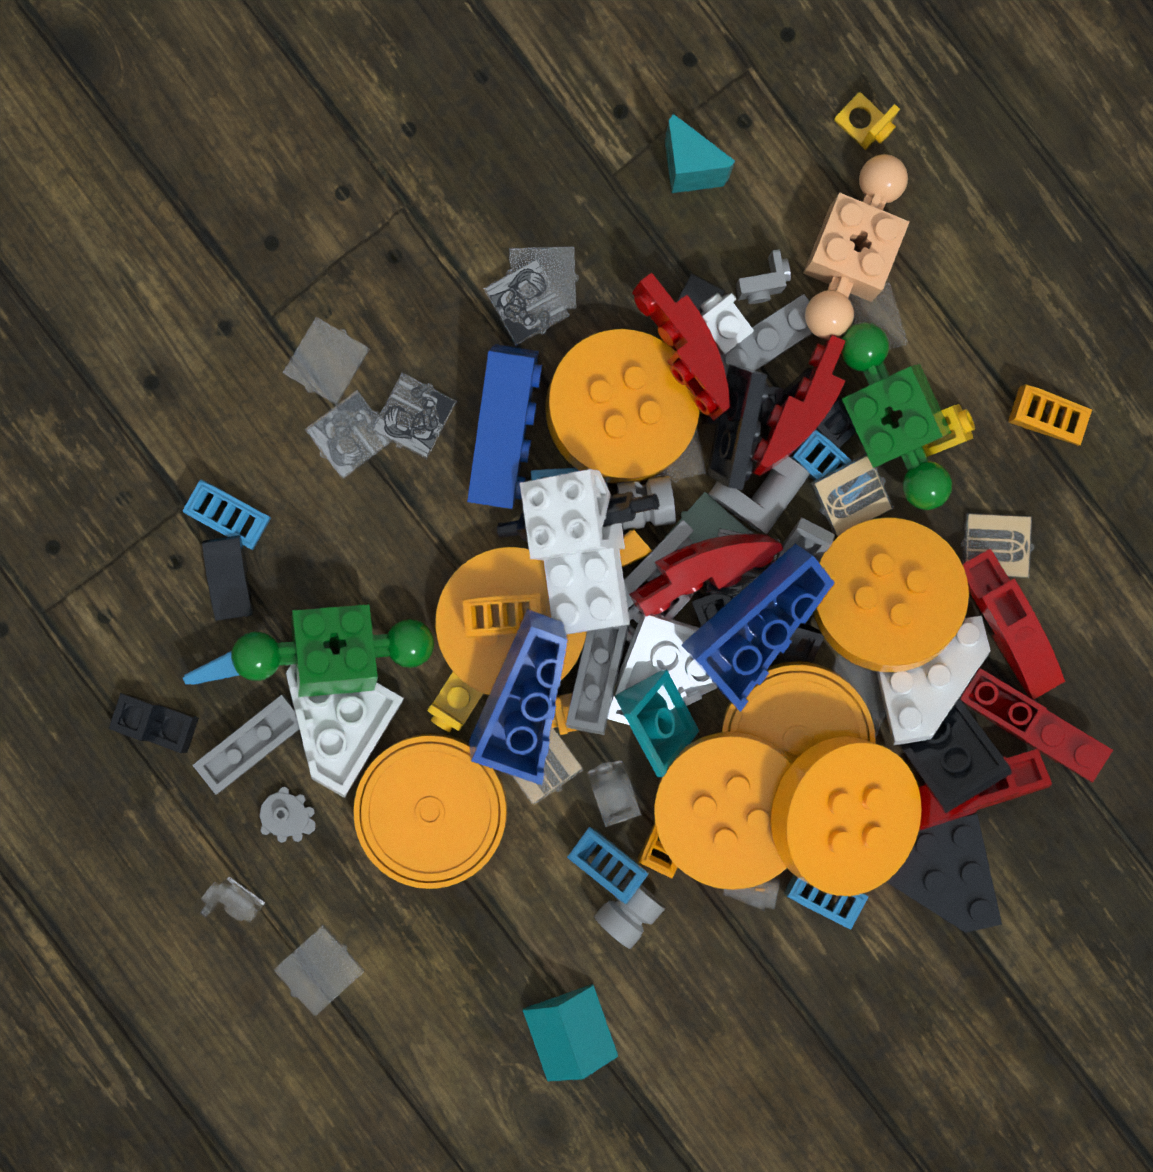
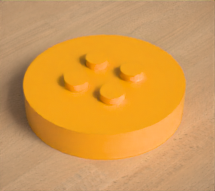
[545,329,699,484]
[813,518,969,672]
[436,547,586,695]
[722,662,875,762]
[654,732,793,889]
[354,734,507,889]
[771,736,921,896]

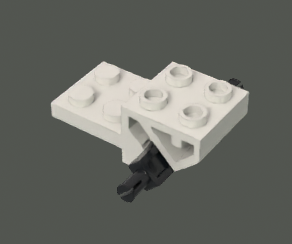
[497,469,659,635]

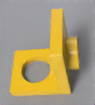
[834,92,900,150]

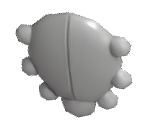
[259,787,315,843]

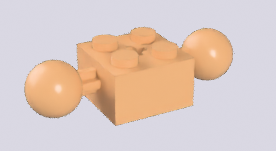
[803,154,909,340]

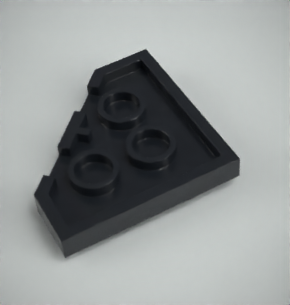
[886,813,1002,933]

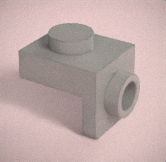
[736,249,791,304]
[777,517,835,562]

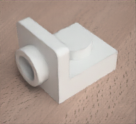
[700,293,754,355]

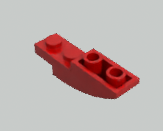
[632,273,730,421]
[752,335,845,476]
[629,534,784,617]
[962,548,1065,700]
[960,668,1113,783]
[918,749,1052,831]

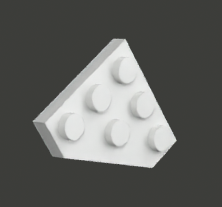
[608,613,717,725]
[876,616,991,746]
[286,664,404,798]

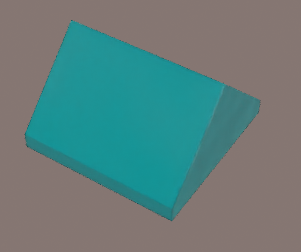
[665,114,735,193]
[614,670,699,777]
[523,984,618,1082]

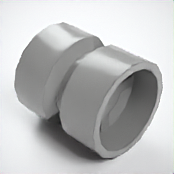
[617,475,676,531]
[594,875,666,949]

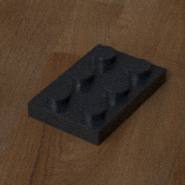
[707,364,769,490]
[883,699,1012,813]

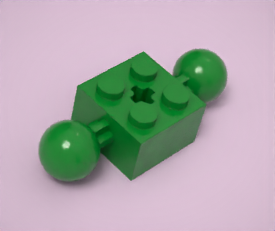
[841,322,952,510]
[231,604,434,697]

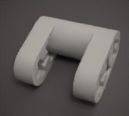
[708,436,810,535]

